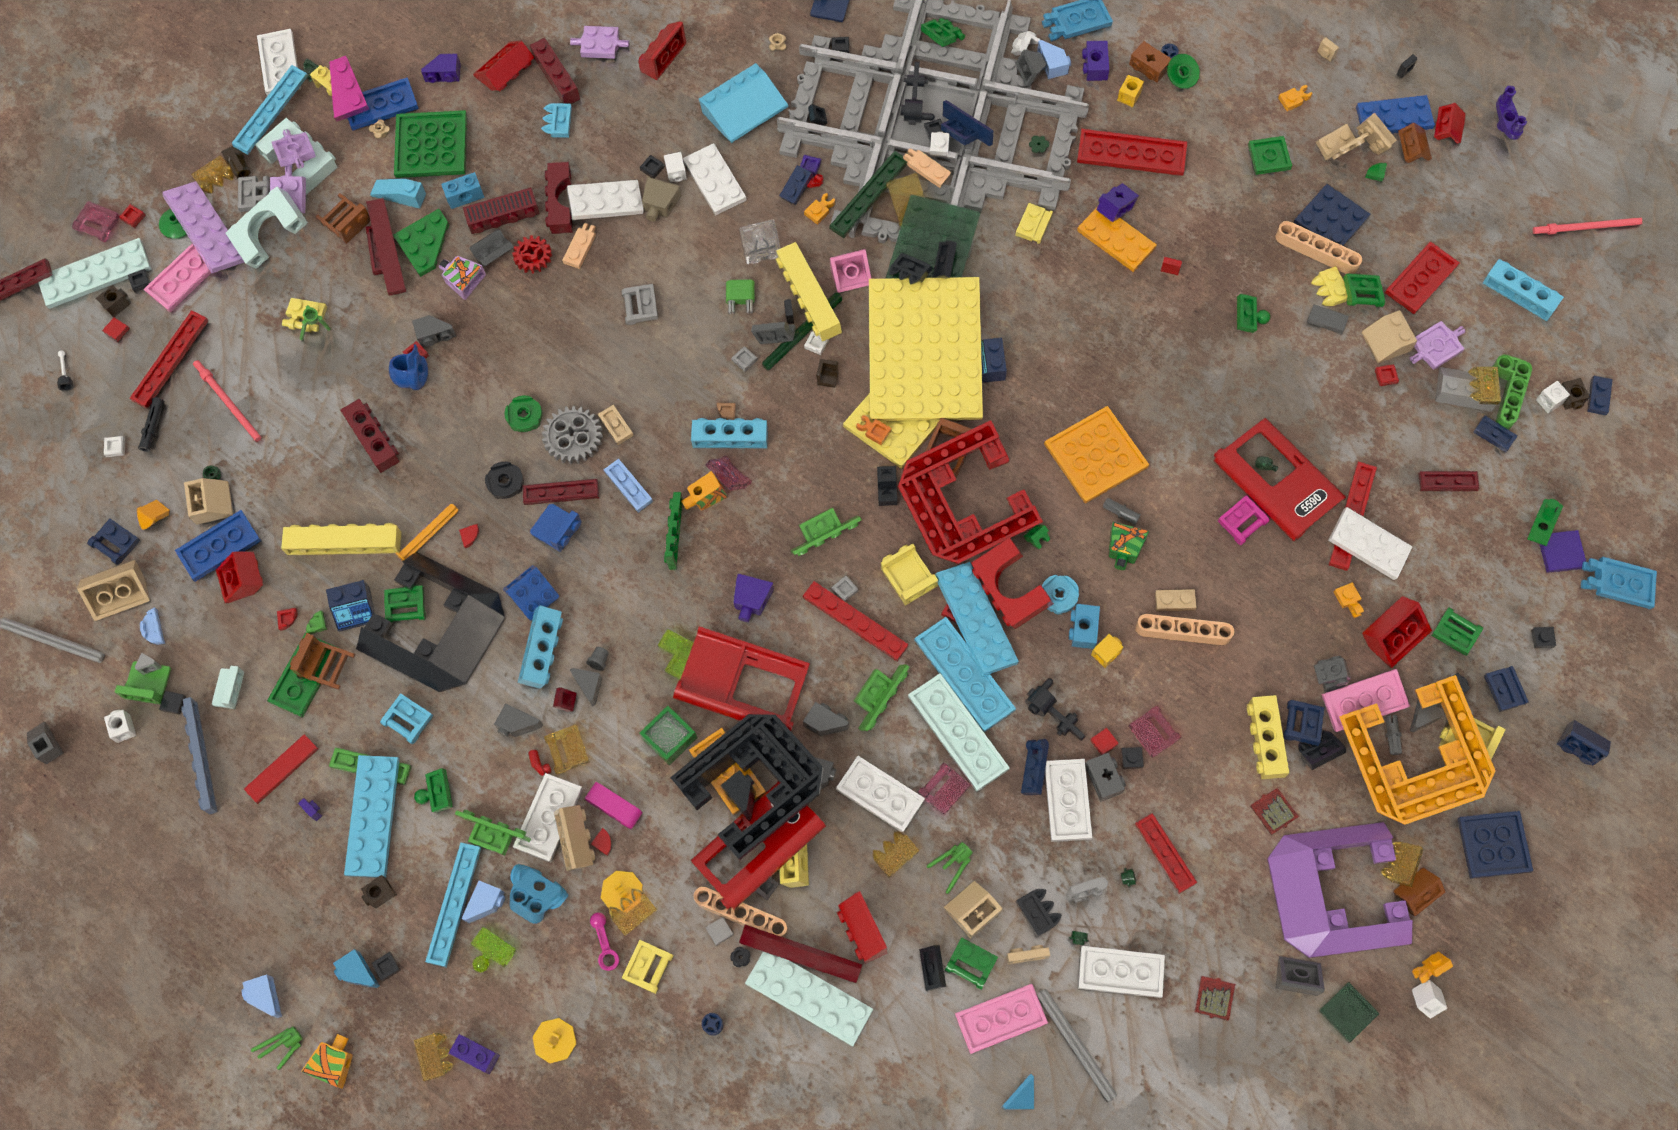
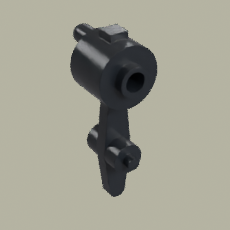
[901,62,935,125]
[1025,678,1086,741]

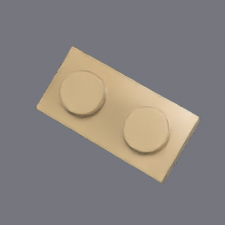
[598,405,634,445]
[1155,589,1196,611]
[1006,945,1050,964]

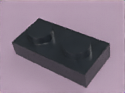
[932,241,957,279]
[919,945,946,991]

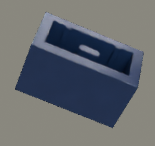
[1557,720,1611,766]

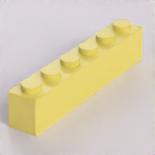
[775,242,842,342]
[281,523,401,555]

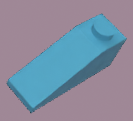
[370,179,426,209]

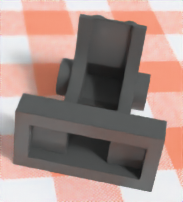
[1314,656,1351,693]

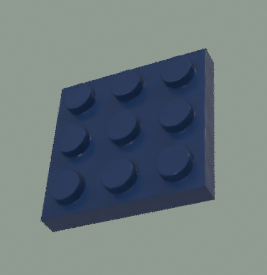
[1293,184,1371,246]
[1457,811,1533,879]

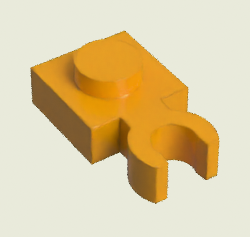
[1278,85,1313,112]
[804,193,835,225]
[1412,951,1453,983]

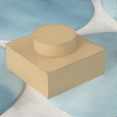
[1317,37,1339,62]

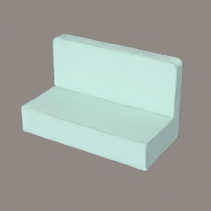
[212,666,244,709]

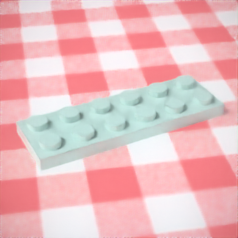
[38,238,152,309]
[908,674,1010,792]
[745,952,873,1047]

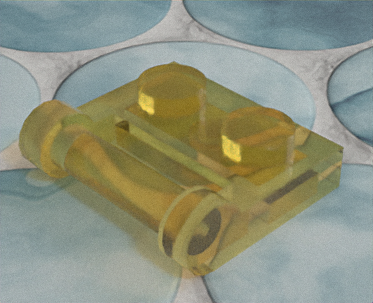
[544,724,590,774]

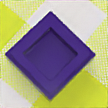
[800,155,821,176]

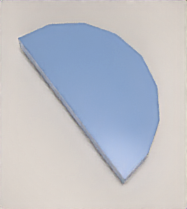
[140,607,165,645]

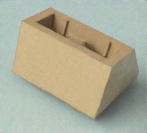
[184,478,233,525]
[944,881,1003,939]

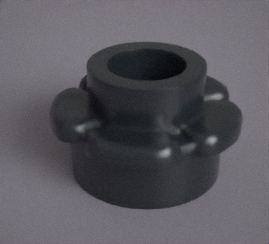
[730,947,751,968]

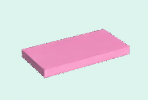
[144,243,211,312]
[1321,669,1410,732]
[955,984,1048,1054]

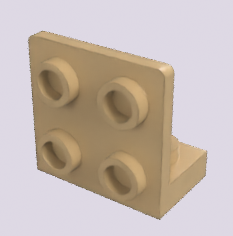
[1356,113,1397,155]
[1316,124,1369,160]

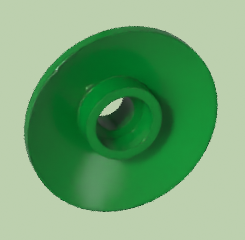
[1167,54,1200,89]
[159,209,187,239]

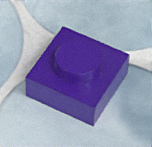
[298,798,322,821]

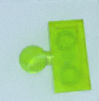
[470,927,516,972]

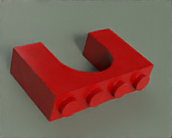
[971,537,1054,629]

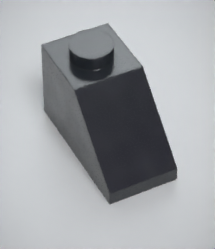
[721,770,756,821]

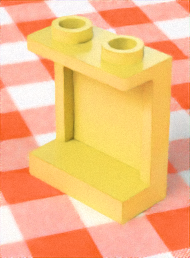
[881,544,938,606]
[1439,718,1506,759]

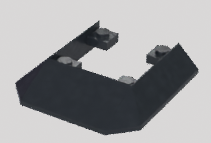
[356,552,505,692]
[670,714,824,861]

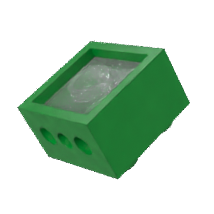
[639,706,697,766]

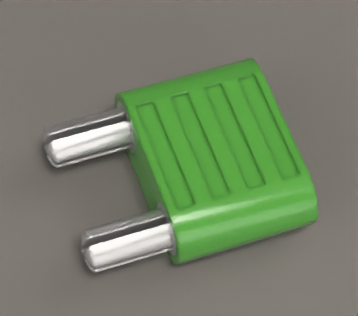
[726,279,755,314]

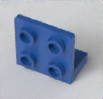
[503,565,559,620]

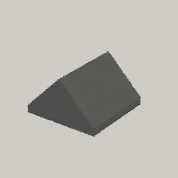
[1275,956,1325,996]

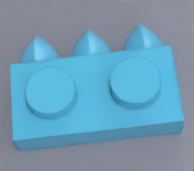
[541,103,572,138]

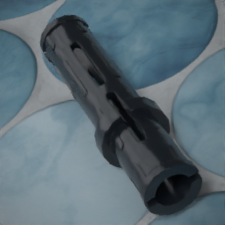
[138,397,165,452]

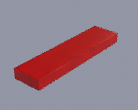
[244,734,318,804]
[1135,813,1197,894]

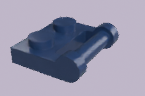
[87,518,140,565]
[1283,700,1325,746]

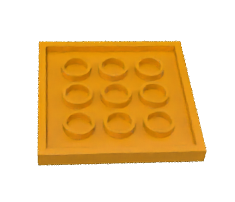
[1044,406,1149,504]

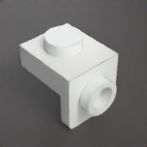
[1011,31,1040,56]
[930,132,949,156]

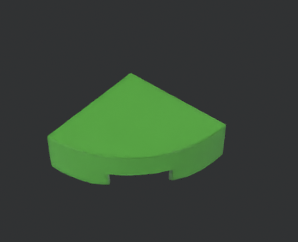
[306,610,327,634]

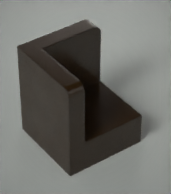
[816,359,839,388]

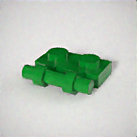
[921,18,965,47]

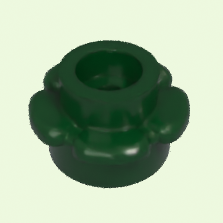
[202,465,221,480]
[1121,868,1136,888]
[1069,931,1089,946]

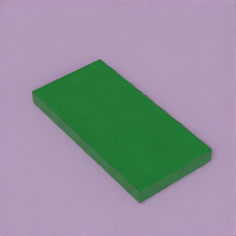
[267,633,338,718]

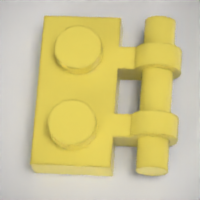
[282,298,327,332]

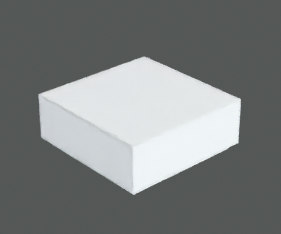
[804,331,829,355]
[104,436,125,457]

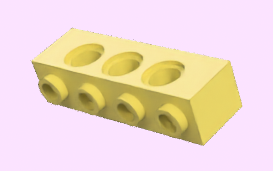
[1247,695,1289,780]
[780,844,809,888]

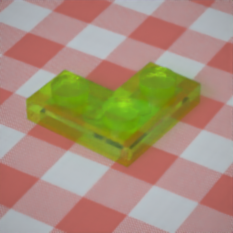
[658,629,694,680]

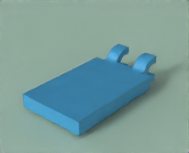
[1042,0,1113,41]
[1581,557,1657,609]

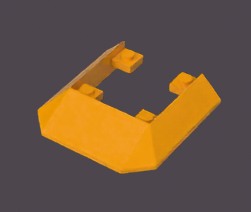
[1339,675,1495,825]

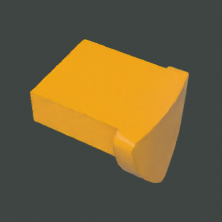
[137,499,170,530]

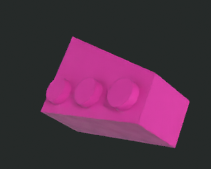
[329,56,370,122]

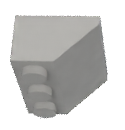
[1435,367,1500,412]

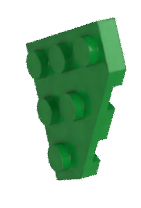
[393,209,449,277]

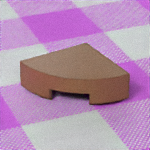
[717,403,736,420]

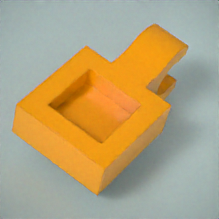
[1334,582,1364,618]

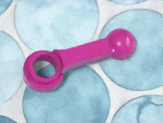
[590,912,619,971]

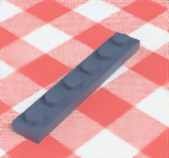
[182,697,217,814]

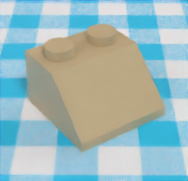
[1362,310,1417,363]

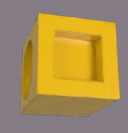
[1117,75,1144,107]
[1091,634,1123,668]

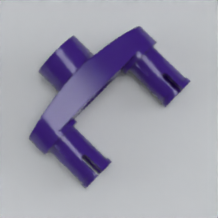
[1496,86,1527,140]

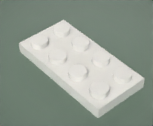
[257,29,301,96]
[683,143,747,216]
[567,180,643,220]
[1328,507,1412,580]
[836,756,925,833]
[1045,759,1092,842]
[513,773,583,862]
[1078,946,1165,998]

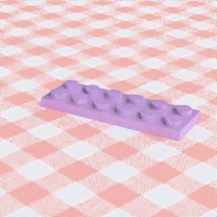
[163,181,244,273]

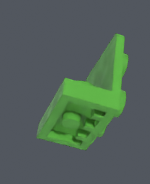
[114,661,171,705]

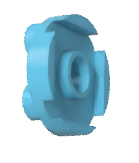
[1042,575,1079,615]

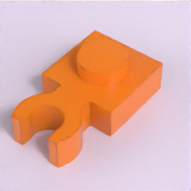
[856,415,891,446]

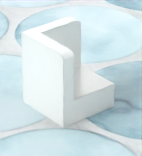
[1412,980,1447,1019]

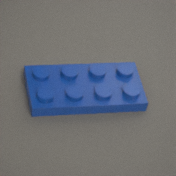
[348,77,419,131]
[1356,95,1435,134]
[175,510,261,582]

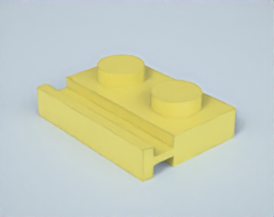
[1015,203,1053,244]

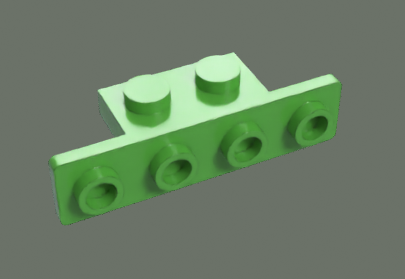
[790,508,861,556]
[854,664,909,731]
[455,809,531,856]

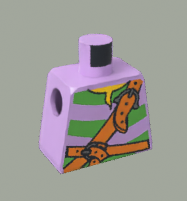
[439,256,486,300]

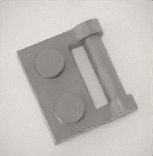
[621,284,658,325]
[1067,877,1108,903]

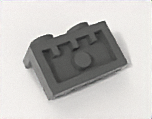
[469,229,514,267]
[751,322,796,344]

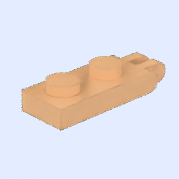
[903,148,951,188]
[562,223,596,269]

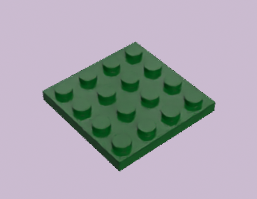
[394,110,467,178]

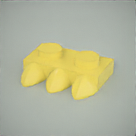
[1311,266,1347,306]

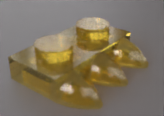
[191,155,234,193]
[1468,367,1501,405]
[873,832,919,878]
[1381,842,1424,887]
[609,888,657,936]
[414,1033,454,1082]

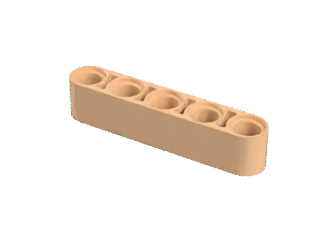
[1275,221,1362,274]
[1135,614,1234,645]
[694,887,788,938]

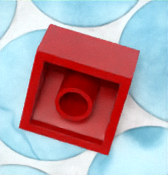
[216,552,263,603]

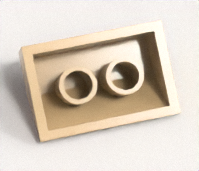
[77,560,150,621]
[554,805,595,871]

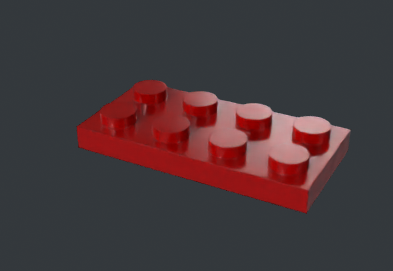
[1385,241,1460,314]

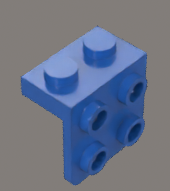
[530,504,582,552]

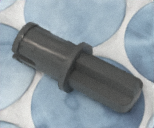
[1103,498,1141,525]
[1385,715,1402,756]

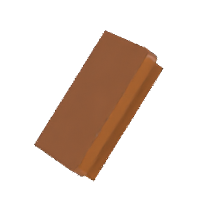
[1398,123,1432,163]
[1393,868,1445,916]

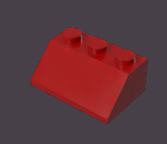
[638,21,687,80]
[473,40,535,91]
[1362,596,1432,668]
[836,891,887,964]

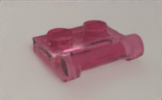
[72,201,120,242]
[705,455,752,491]
[1128,705,1182,758]
[917,762,970,816]

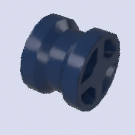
[1161,43,1179,59]
[702,1013,724,1036]

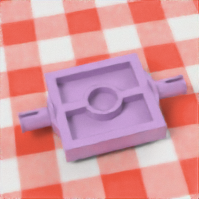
[570,26,629,59]
[271,129,316,169]
[270,165,306,213]
[1410,321,1465,370]

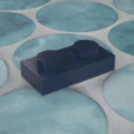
[779,165,813,206]
[1587,376,1613,415]
[1473,416,1518,452]

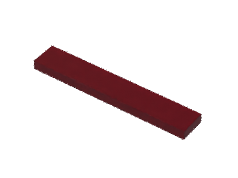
[366,198,406,296]
[739,924,863,983]

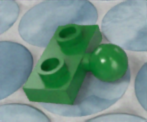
[1237,294,1271,333]
[414,768,453,813]

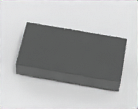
[1307,304,1349,334]

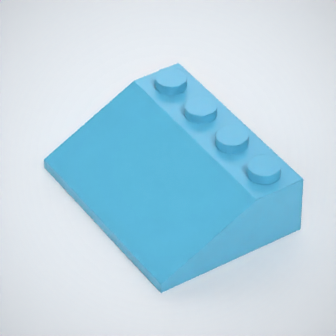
[699,63,788,143]

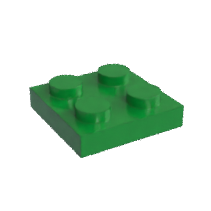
[1248,136,1292,175]

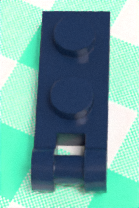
[1021,739,1049,795]

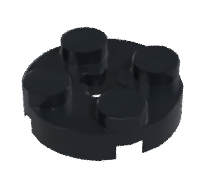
[485,461,524,499]

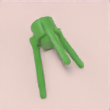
[300,305,331,340]
[926,842,973,894]
[251,1026,303,1070]

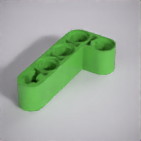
[1491,354,1532,430]

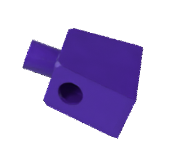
[734,574,774,622]

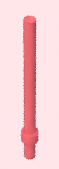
[1532,217,1642,235]
[193,360,262,442]

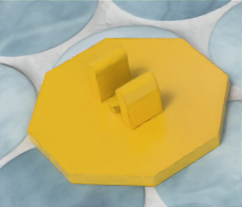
[601,871,643,913]
[533,1018,577,1064]

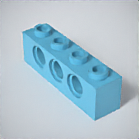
[1483,259,1564,321]
[691,418,768,448]
[517,605,563,689]

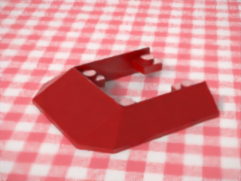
[898,420,1043,564]

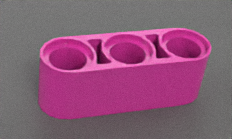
[584,782,643,830]

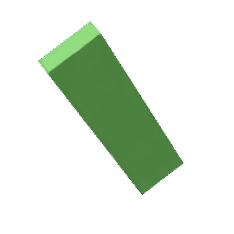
[329,747,412,785]

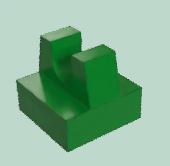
[1023,524,1050,549]

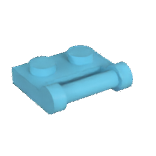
[380,693,433,744]

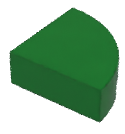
[1365,163,1387,182]

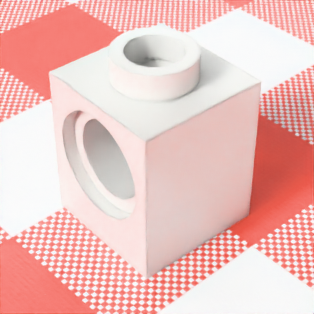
[664,152,687,183]
[1536,381,1570,414]
[104,710,136,743]

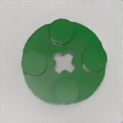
[504,395,543,432]

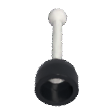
[57,350,73,391]

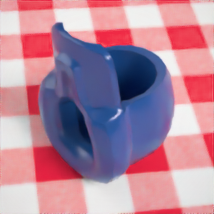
[389,344,428,390]

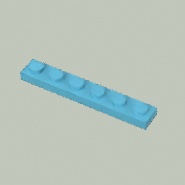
[232,65,308,155]
[425,843,481,968]

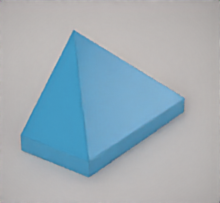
[1002,1074,1034,1110]

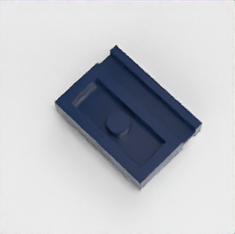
[1484,666,1529,712]

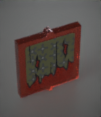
[1250,788,1299,835]
[1194,976,1236,1021]

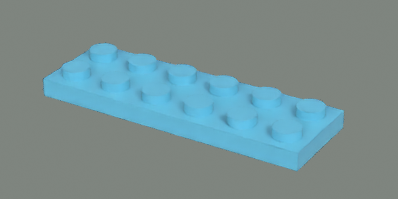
[935,562,1019,676]
[914,617,1016,732]
[344,755,400,878]

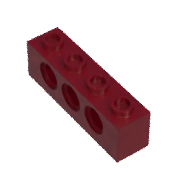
[340,399,400,473]

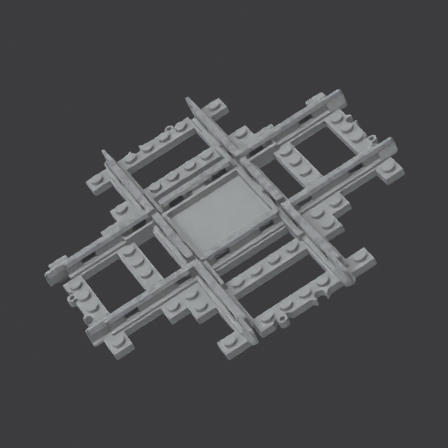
[777,0,1089,258]

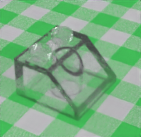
[739,219,781,264]

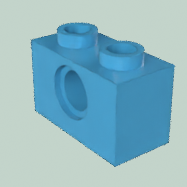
[441,172,485,209]
[1069,604,1100,649]

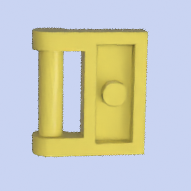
[622,940,674,994]

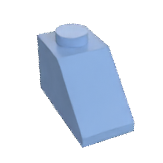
[1037,40,1071,79]
[462,881,505,923]
[242,974,282,1018]

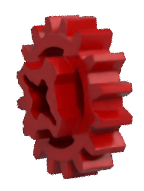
[512,235,552,274]

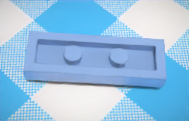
[604,459,653,513]

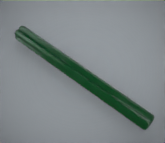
[762,292,842,370]

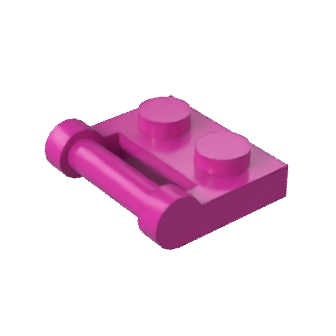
[1218,495,1270,545]

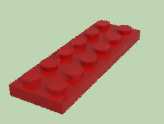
[1077,129,1187,176]

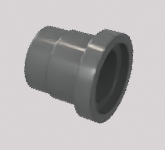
[586,647,609,671]

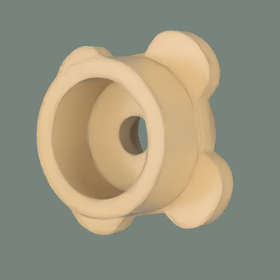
[769,33,786,51]
[369,120,390,138]

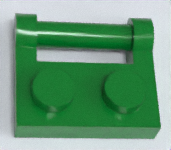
[1343,274,1385,307]
[384,585,426,624]
[1431,607,1484,656]
[944,937,998,990]

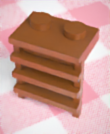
[315,193,370,244]
[290,633,355,690]

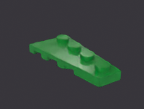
[664,492,683,570]

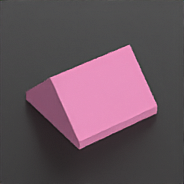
[830,249,871,293]

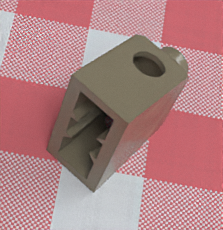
[642,177,681,222]

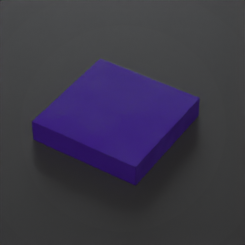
[1539,530,1586,573]

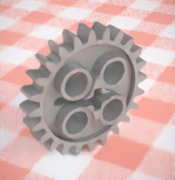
[542,406,603,464]

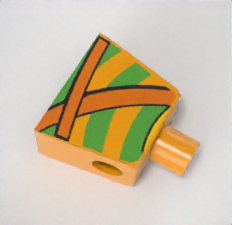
[681,471,728,510]
[301,1034,353,1089]

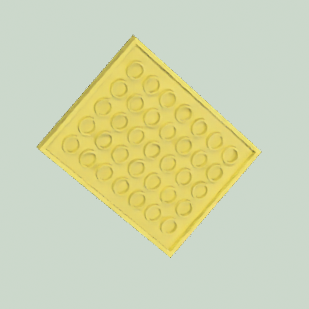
[869,277,983,421]

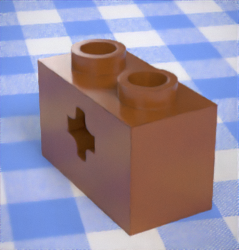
[1129,41,1171,83]

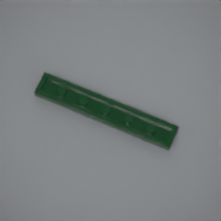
[829,151,908,238]

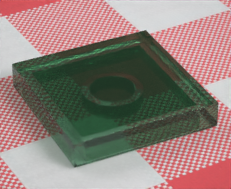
[1319,982,1379,1043]

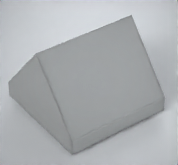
[135,653,162,675]

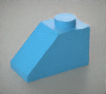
[333,949,380,988]

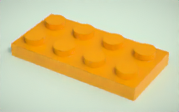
[1077,206,1157,272]
[689,728,766,815]

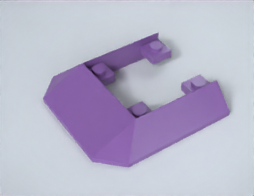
[1267,822,1413,958]

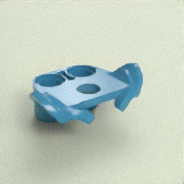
[509,864,569,923]

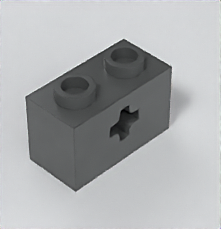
[1085,752,1126,802]

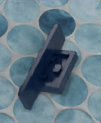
[941,100,994,146]

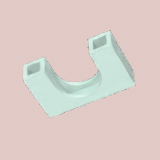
[255,118,338,195]
[226,186,308,269]

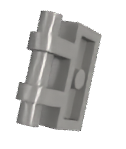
[238,176,270,212]

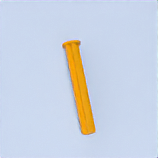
[395,504,459,561]

